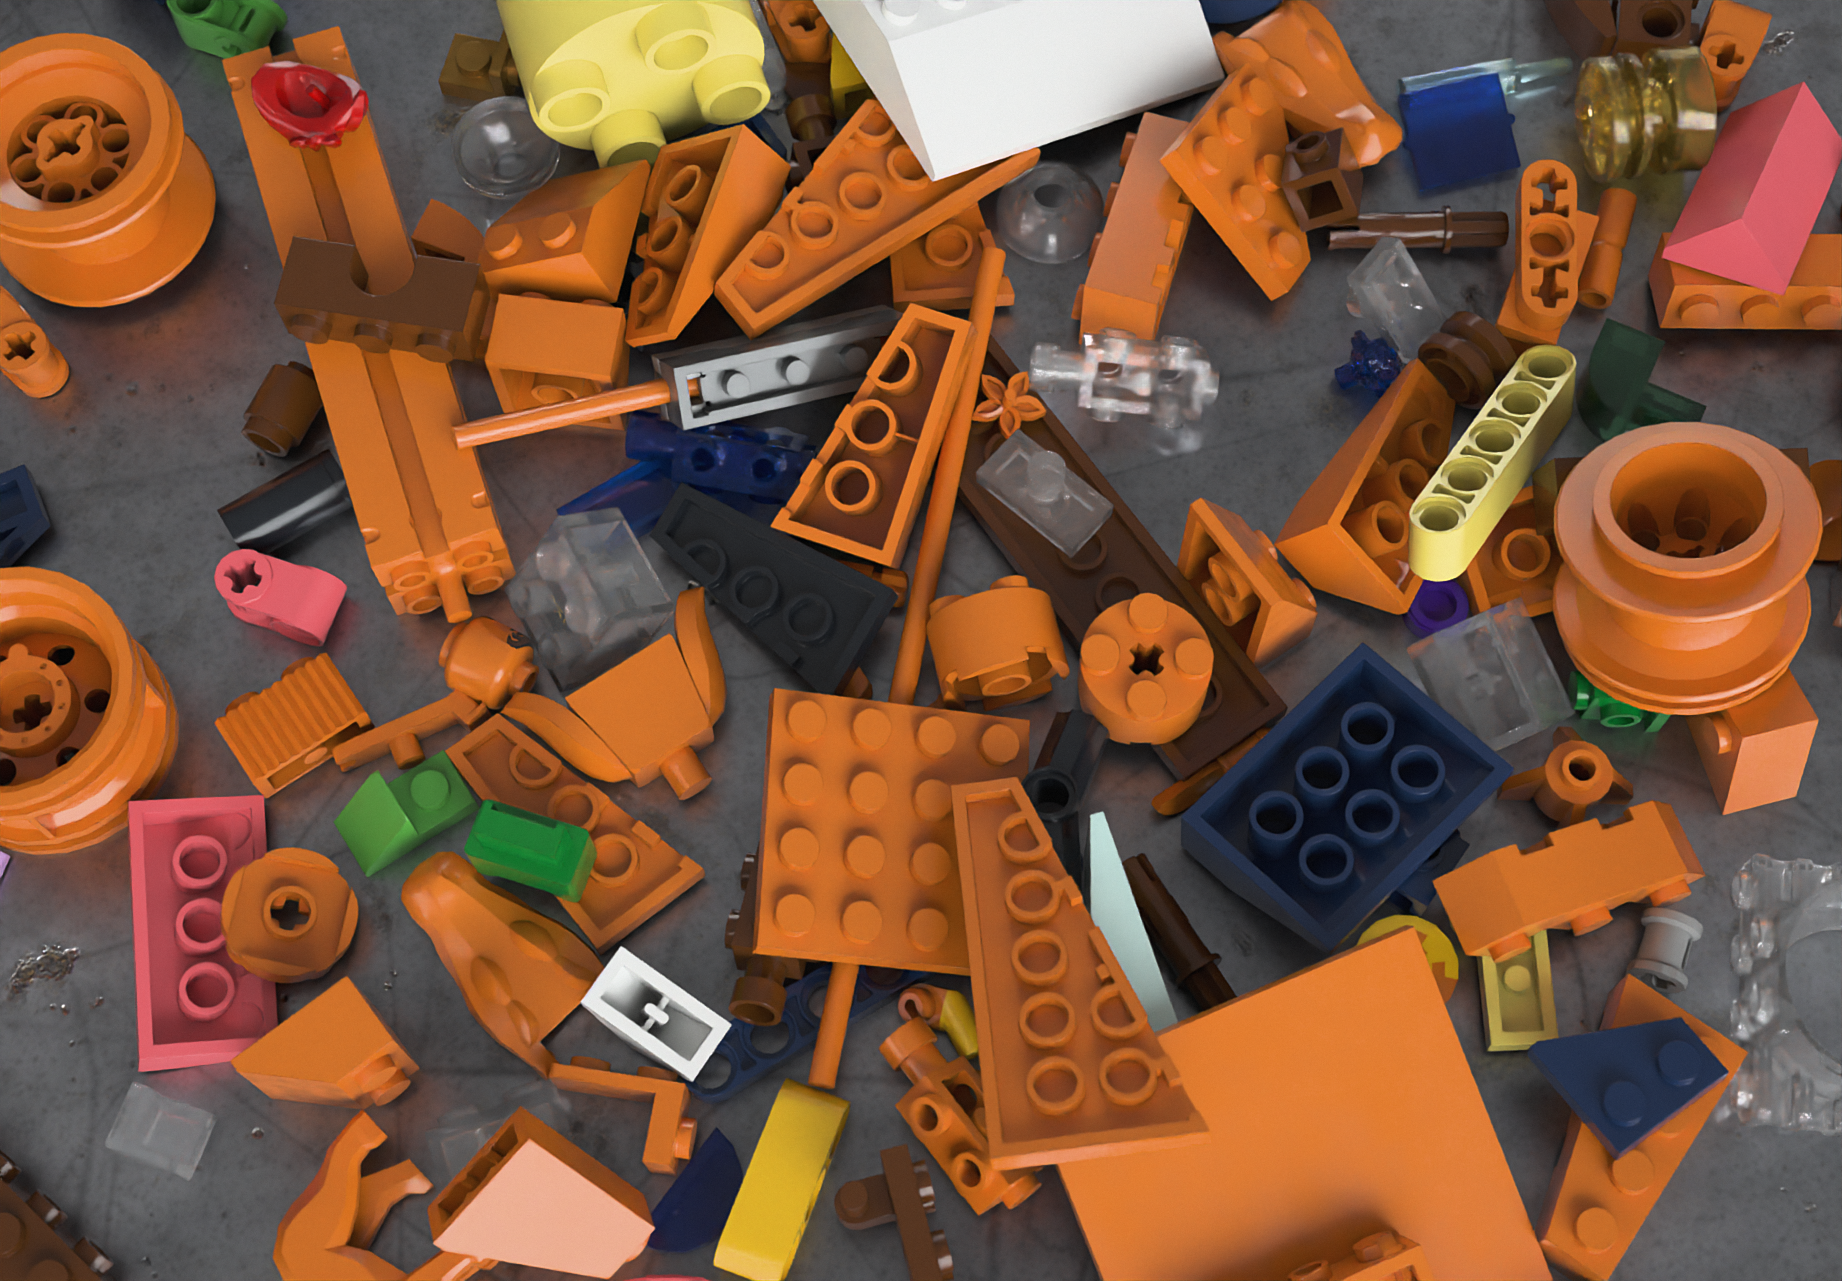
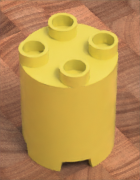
[495,0,771,171]

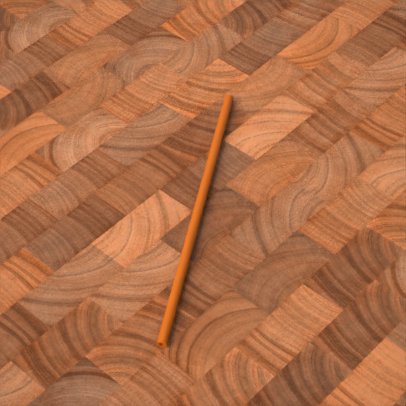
[807,247,1006,1089]

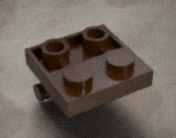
[834,1143,954,1281]

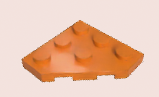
[1159,63,1311,301]

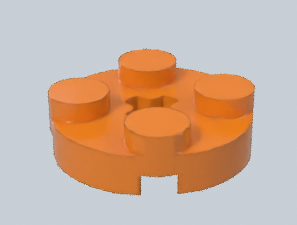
[220,847,358,983]

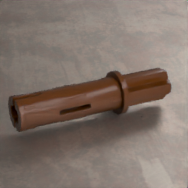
[1326,206,1509,254]
[1122,853,1237,1011]

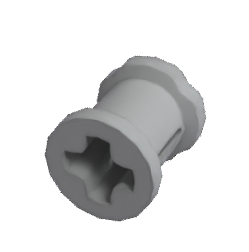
[1626,907,1703,993]

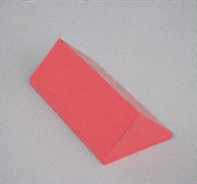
[1662,81,1842,296]

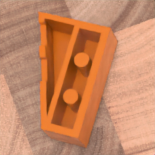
[1684,667,1819,815]

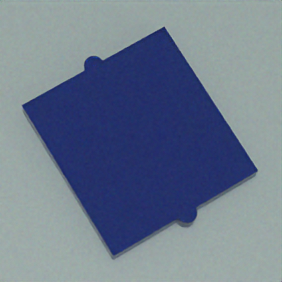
[1396,72,1521,191]

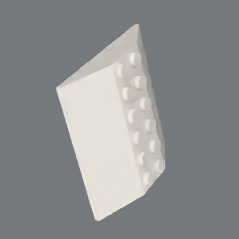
[813,0,1225,182]

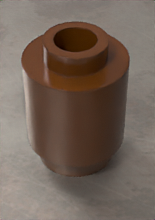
[241,361,323,457]

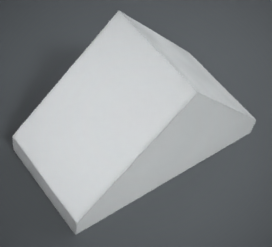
[580,946,732,1082]

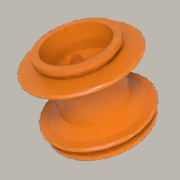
[0,33,216,307]
[1553,422,1823,715]

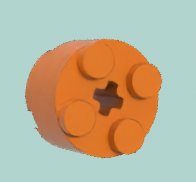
[926,575,1070,711]
[1077,593,1214,745]

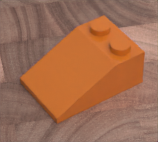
[477,159,651,304]
[1177,497,1318,670]

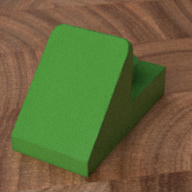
[334,750,480,878]

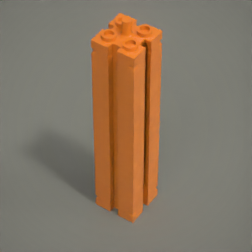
[222,26,517,623]

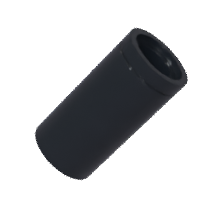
[217,448,353,555]

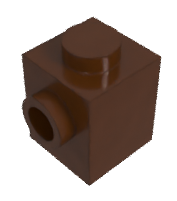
[1281,127,1363,232]

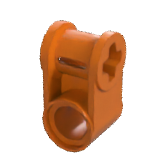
[754,0,833,64]
[1683,0,1772,113]
[0,285,69,398]

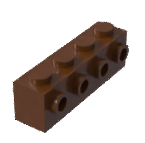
[0,1149,117,1281]

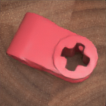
[214,549,347,647]

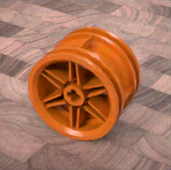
[0,566,179,855]

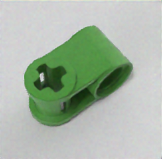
[166,0,288,59]

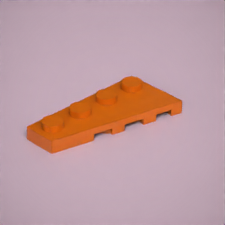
[889,201,1015,313]
[445,713,706,955]

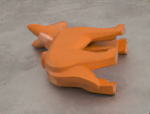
[272,1109,499,1281]

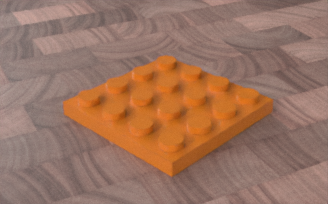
[752,688,1030,976]

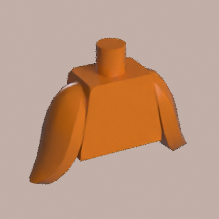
[500,586,727,800]

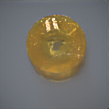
[1575,44,1717,183]

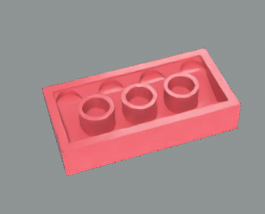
[127,795,278,1072]

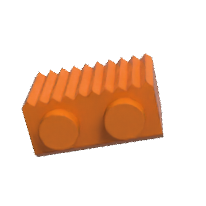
[214,652,376,799]

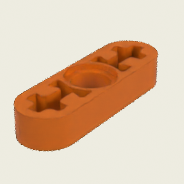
[1515,159,1578,331]

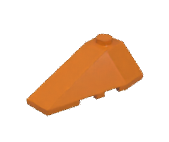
[625,124,791,347]
[1274,358,1456,615]

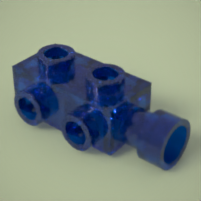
[625,410,818,505]

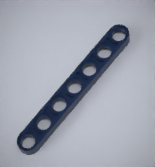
[682,854,1083,1104]

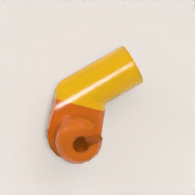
[897,983,979,1060]

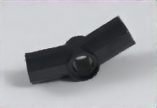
[1021,709,1110,898]

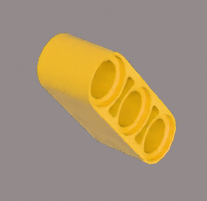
[714,1078,851,1281]

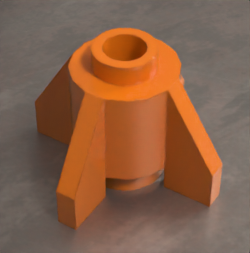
[1497,726,1633,830]

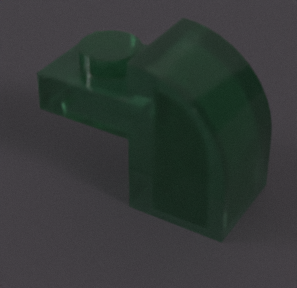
[1576,318,1707,443]

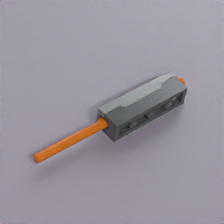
[451,305,904,450]

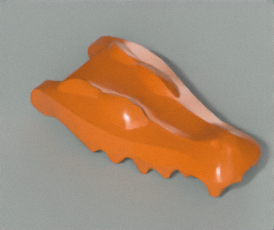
[1212,0,1403,169]
[401,851,605,1081]

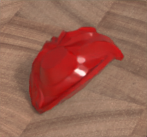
[251,61,369,151]

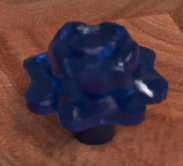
[1334,330,1401,399]

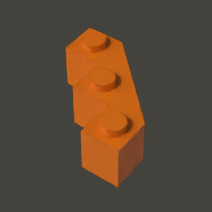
[1432,800,1706,963]

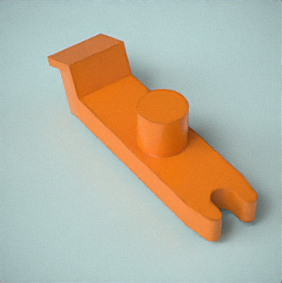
[331,689,492,772]

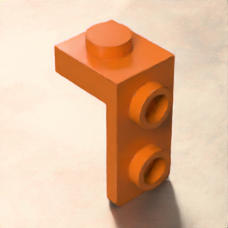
[549,1056,697,1177]

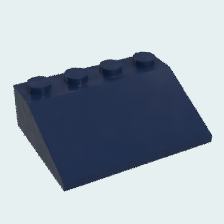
[1181,642,1514,955]

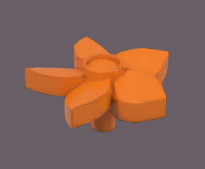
[972,371,1047,443]

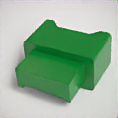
[464,799,597,902]

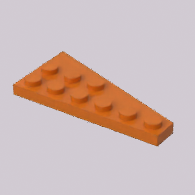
[714,94,1041,341]
[951,777,1212,1171]

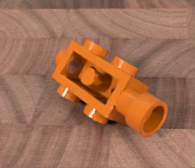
[878,1016,1045,1215]

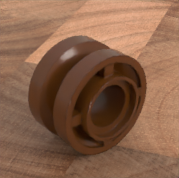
[1418,311,1517,409]

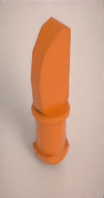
[1151,727,1272,816]

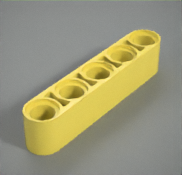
[1408,345,1576,582]

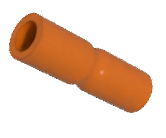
[1577,188,1638,309]

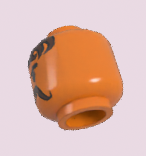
[438,616,539,710]

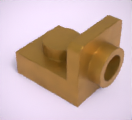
[438,29,522,108]

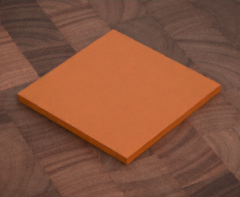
[1055,925,1553,1281]

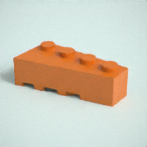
[1071,112,1195,362]
[770,303,978,570]
[1534,973,1748,1281]

